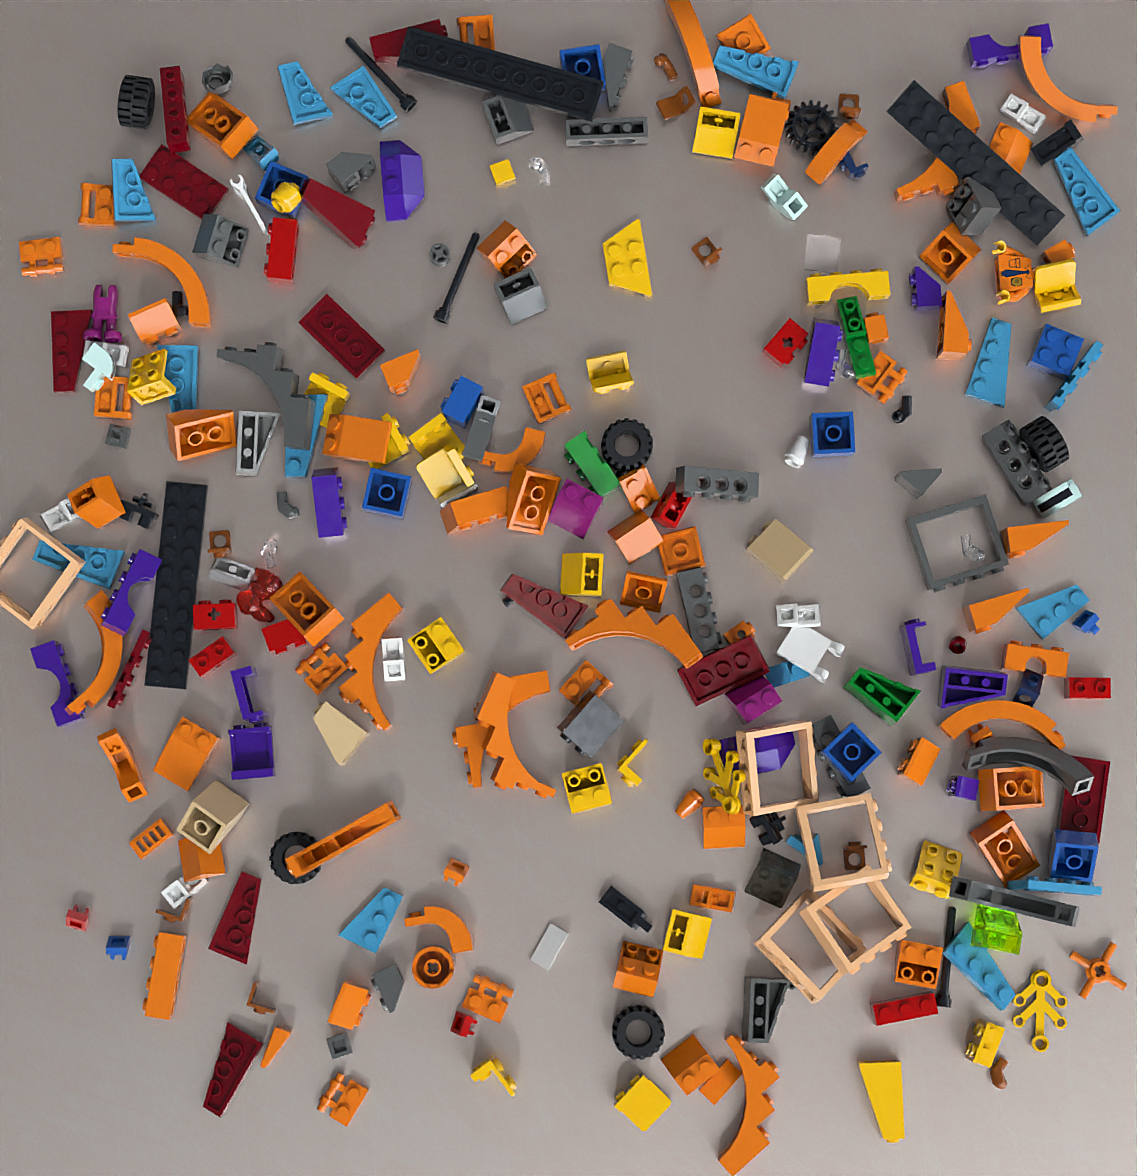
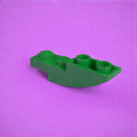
[837,296,876,379]

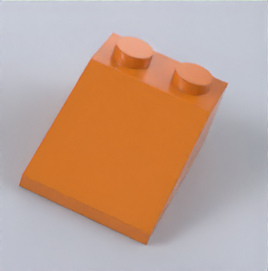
[188,92,259,159]
[734,94,789,167]
[937,290,972,361]
[166,409,236,461]
[322,414,392,463]
[506,463,561,535]
[1000,520,1069,559]
[269,571,344,647]
[962,588,1030,634]
[153,716,221,792]
[977,767,1045,811]
[969,810,1041,888]

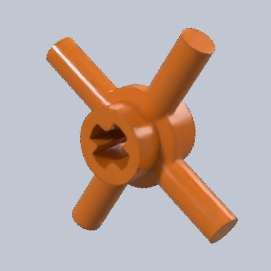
[1069,942,1127,1000]

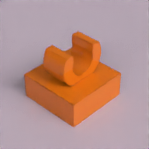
[968,724,993,748]
[443,858,470,886]

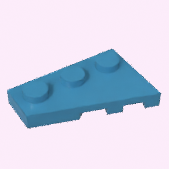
[277,61,333,125]
[330,66,397,128]
[111,159,156,221]
[1015,585,1090,640]
[338,887,403,953]

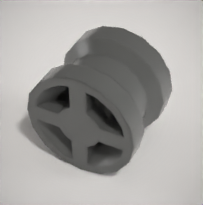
[429,243,450,267]

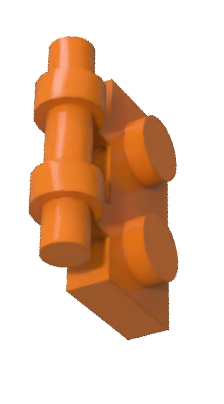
[19,237,64,277]
[856,350,908,404]
[295,642,349,696]
[462,974,514,1023]
[316,1072,369,1127]

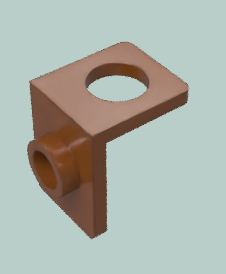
[656,85,696,120]
[838,93,861,120]
[691,237,723,267]
[207,530,232,558]
[843,841,867,870]
[155,897,193,923]
[246,981,276,1015]

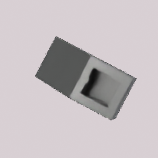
[371,963,405,1013]

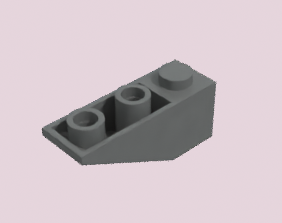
[603,42,635,112]
[462,395,501,462]

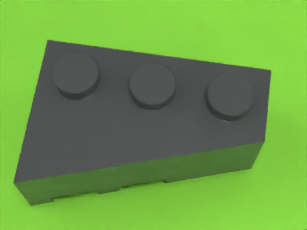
[742,977,791,1043]

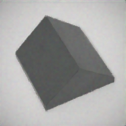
[895,468,942,499]

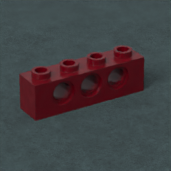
[160,65,191,153]

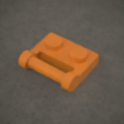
[456,15,495,50]
[78,183,116,227]
[522,373,572,425]
[94,376,132,420]
[558,660,613,706]

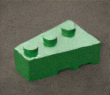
[563,430,620,498]
[843,667,921,726]

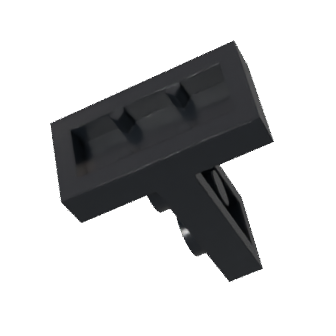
[1030,119,1084,166]

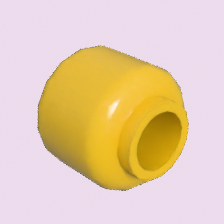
[271,182,302,213]

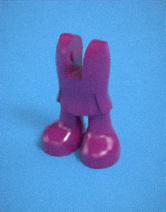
[83,284,122,343]

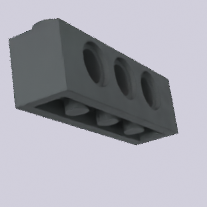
[565,117,648,146]
[982,420,1052,506]
[675,466,759,502]
[676,568,722,653]
[812,715,871,798]

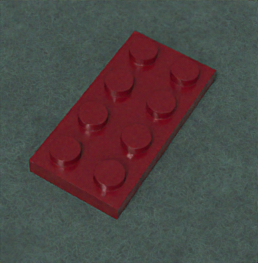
[139,144,229,220]
[298,294,386,380]
[677,634,770,706]
[1058,755,1111,844]

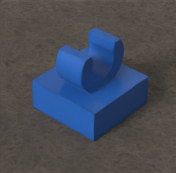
[1072,610,1100,635]
[106,936,130,960]

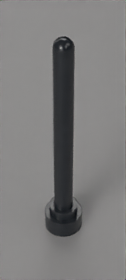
[345,37,418,113]
[433,232,480,324]
[935,906,956,1008]

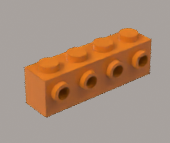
[142,931,187,1020]

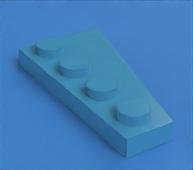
[712,46,799,99]
[1044,341,1103,412]
[157,345,199,413]
[285,394,328,477]
[32,540,125,590]
[1007,876,1102,896]
[942,922,1016,1011]

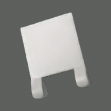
[230,174,268,234]
[776,627,844,682]

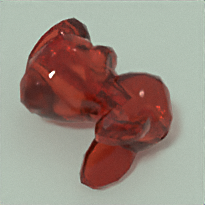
[236,567,284,622]

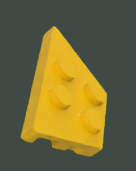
[602,219,652,297]

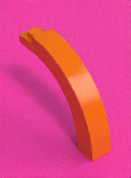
[664,0,722,108]
[1018,35,1118,122]
[112,237,212,328]
[65,590,123,715]
[937,700,1066,750]

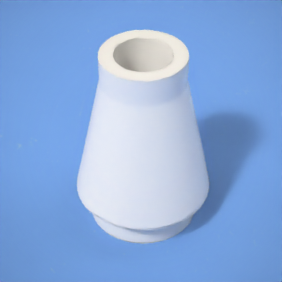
[785,436,809,468]

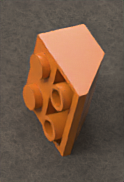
[476,220,537,279]
[67,475,126,528]
[897,737,941,786]
[894,939,943,989]
[612,940,664,997]

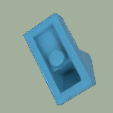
[243,136,279,171]
[765,661,810,688]
[785,833,823,866]

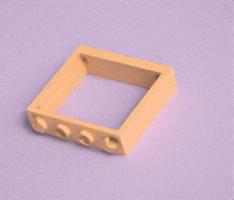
[0,518,86,629]
[736,719,819,816]
[796,793,892,892]
[799,864,911,975]
[754,888,867,1004]

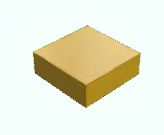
[489,159,515,186]

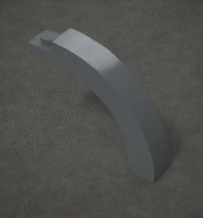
[962,737,1094,796]
[949,876,1080,927]

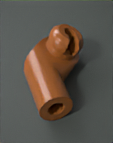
[654,53,678,81]
[990,1056,1009,1089]

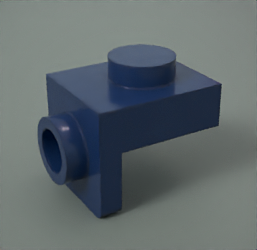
[838,152,869,179]

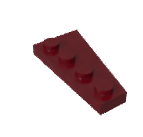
[51,309,93,393]
[499,574,589,639]
[107,629,152,709]
[208,871,261,965]
[203,1022,264,1117]

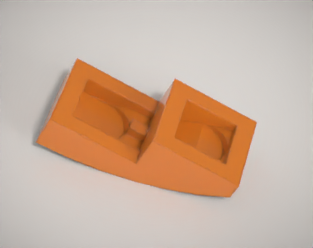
[690,884,736,913]
[699,1059,742,1105]

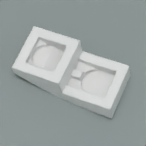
[1000,94,1046,135]
[82,341,129,367]
[40,498,80,534]
[776,603,821,627]
[382,636,405,681]
[161,876,209,909]

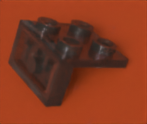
[744,848,801,908]

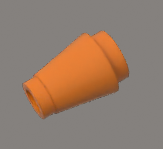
[675,788,705,819]

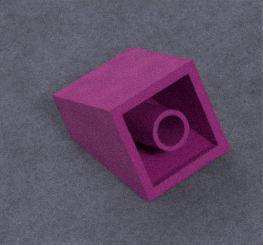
[547,479,604,540]
[723,676,782,725]

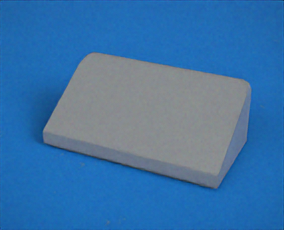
[209,557,256,592]

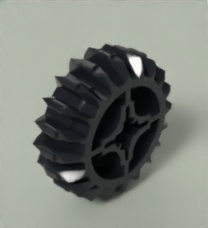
[784,100,839,155]

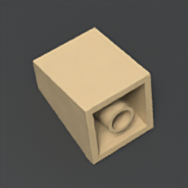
[746,519,814,584]
[313,701,368,766]
[176,780,249,854]

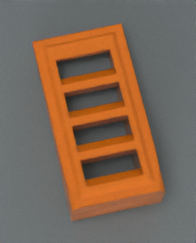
[129,818,175,860]
[260,1025,292,1068]

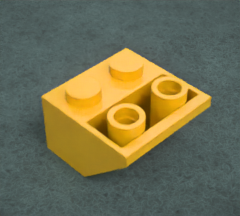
[692,106,741,159]
[560,553,604,597]
[407,617,465,674]
[561,763,612,814]
[662,908,712,959]

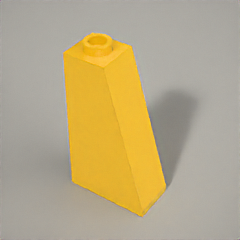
[857,1060,905,1143]

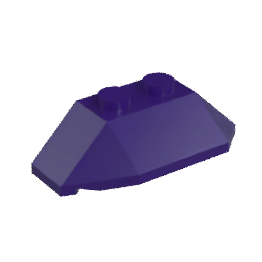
[380,140,425,222]
[719,731,795,774]

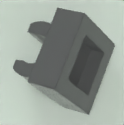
[105,424,131,449]
[326,1032,353,1059]

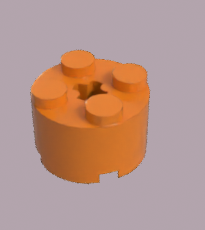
[412,945,455,989]

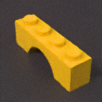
[805,268,891,306]

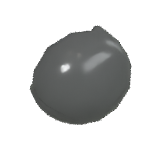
[202,63,233,94]

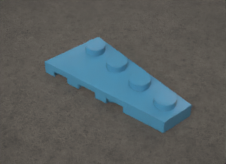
[1053,147,1120,236]
[965,317,1011,408]

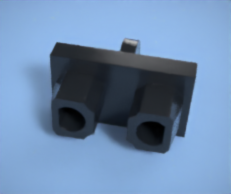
[119,493,159,529]
[749,812,786,846]

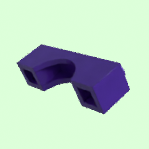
[966,23,1053,68]
[100,549,162,636]
[30,640,86,727]

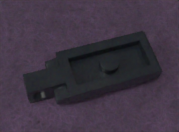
[599,886,653,933]

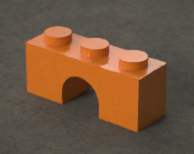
[1001,641,1069,678]

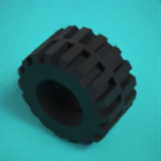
[117,75,155,129]
[1019,416,1069,473]
[601,418,653,472]
[269,832,321,884]
[612,1005,665,1060]

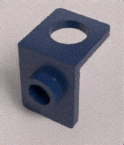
[1012,669,1044,707]

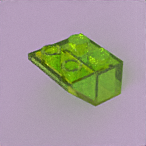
[970,904,1023,955]

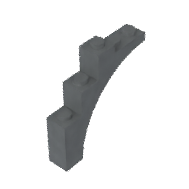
[216,342,316,451]

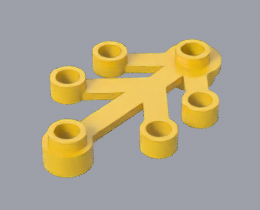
[702,738,746,814]
[1012,969,1068,1052]

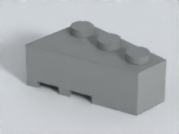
[235,411,280,476]

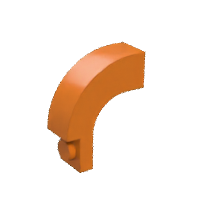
[804,119,868,185]
[479,427,546,474]
[97,728,148,803]
[404,906,473,954]

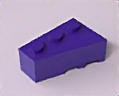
[804,317,843,387]
[311,467,348,538]
[937,665,1008,709]

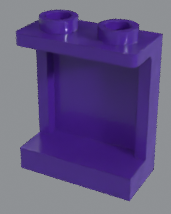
[899,618,936,676]
[230,666,268,724]
[228,723,276,780]

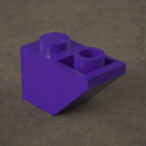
[909,266,942,311]
[946,775,979,801]

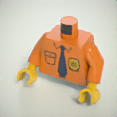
[992,241,1035,305]

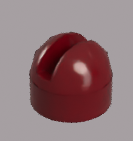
[949,636,967,654]

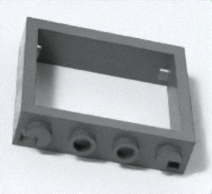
[905,494,1009,592]

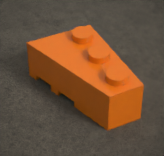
[439,486,509,534]

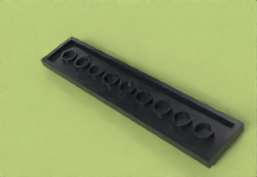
[397,26,604,122]
[886,80,1065,246]
[144,481,208,690]

